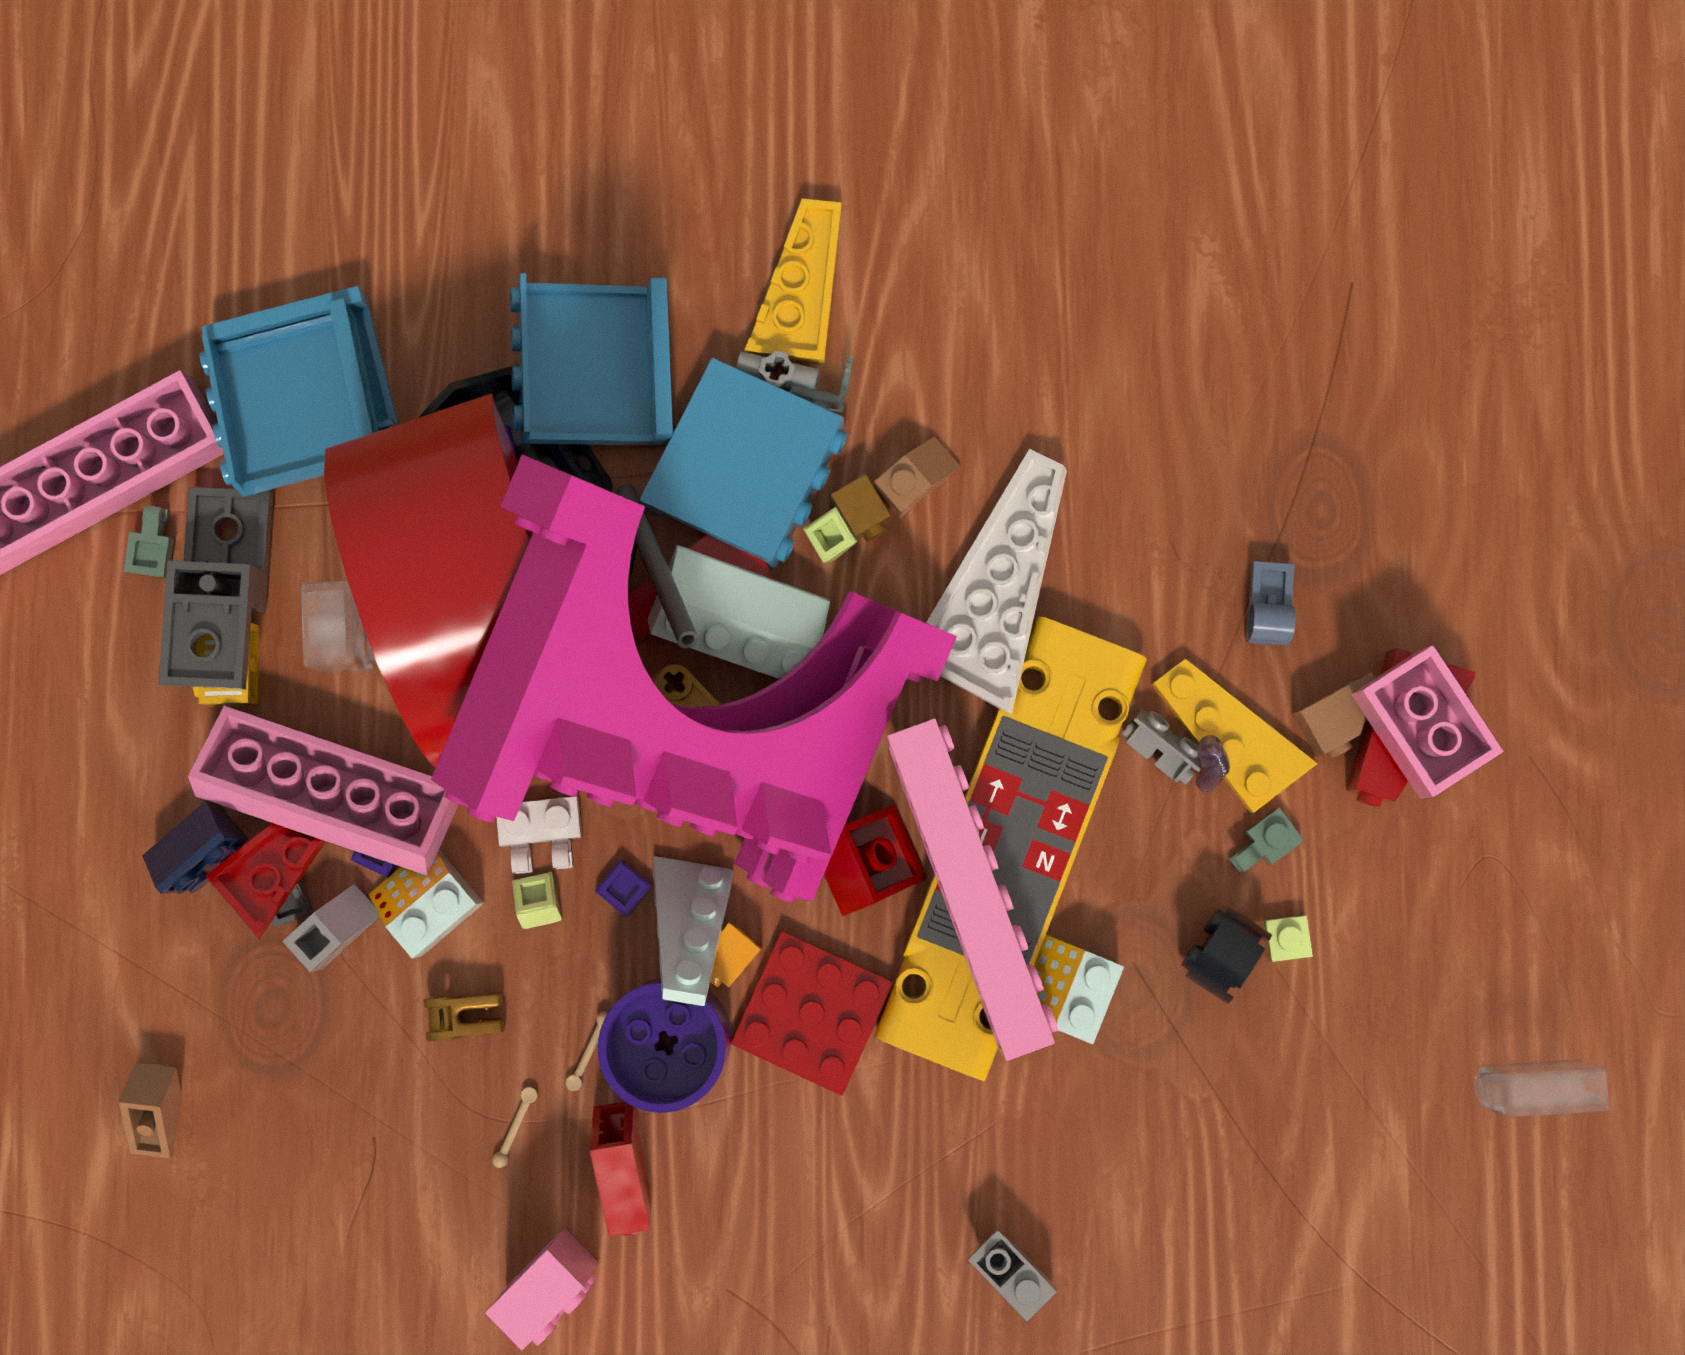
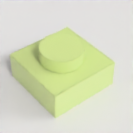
[1263,915,1313,962]

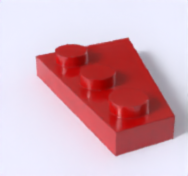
[205,823,326,939]

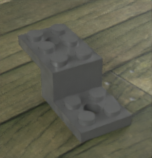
[158,487,274,690]

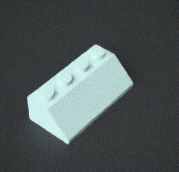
[647,545,830,679]

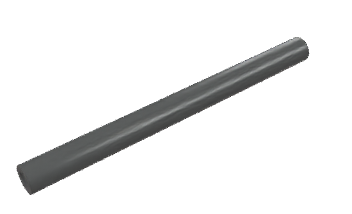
[616,484,699,648]

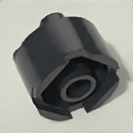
[1181,907,1272,1004]

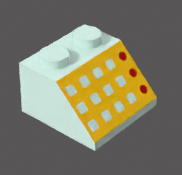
[368,850,484,959]
[1034,935,1124,1044]

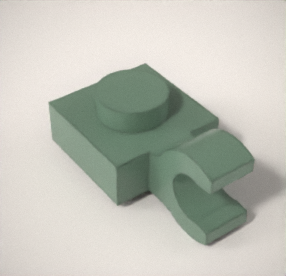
[123,505,174,578]
[1229,807,1304,872]

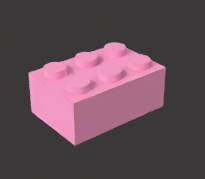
[1351,645,1504,799]
[485,1227,599,1351]

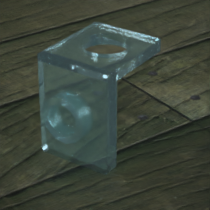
[790,357,854,413]

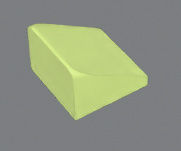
[803,507,858,563]
[512,872,562,929]

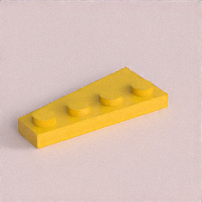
[744,198,842,363]
[1151,659,1318,813]

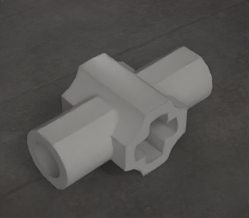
[736,351,820,395]

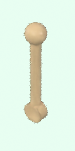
[566,1011,608,1091]
[492,1086,538,1168]

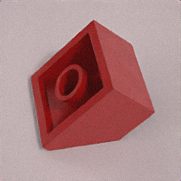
[824,804,927,917]

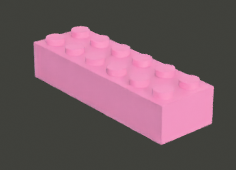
[188,706,459,876]

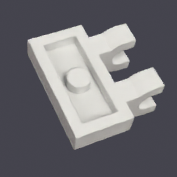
[496,796,582,874]

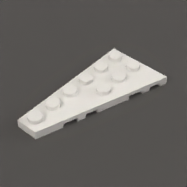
[926,449,1067,715]

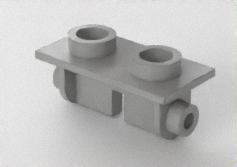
[1121,708,1205,785]

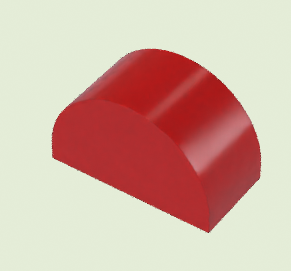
[324,394,533,768]

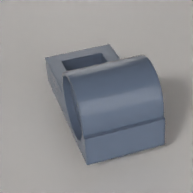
[1246,561,1296,646]

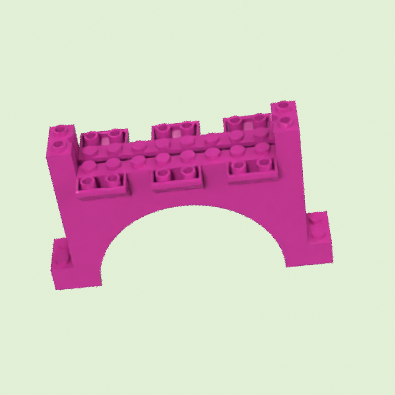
[431,455,957,903]

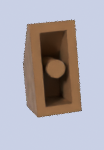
[874,436,961,519]
[1292,672,1375,759]
[119,1063,181,1159]

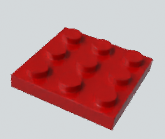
[731,931,894,1096]

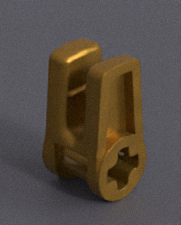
[656,664,721,707]
[423,993,505,1041]

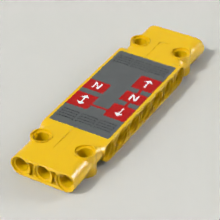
[874,616,1147,1081]

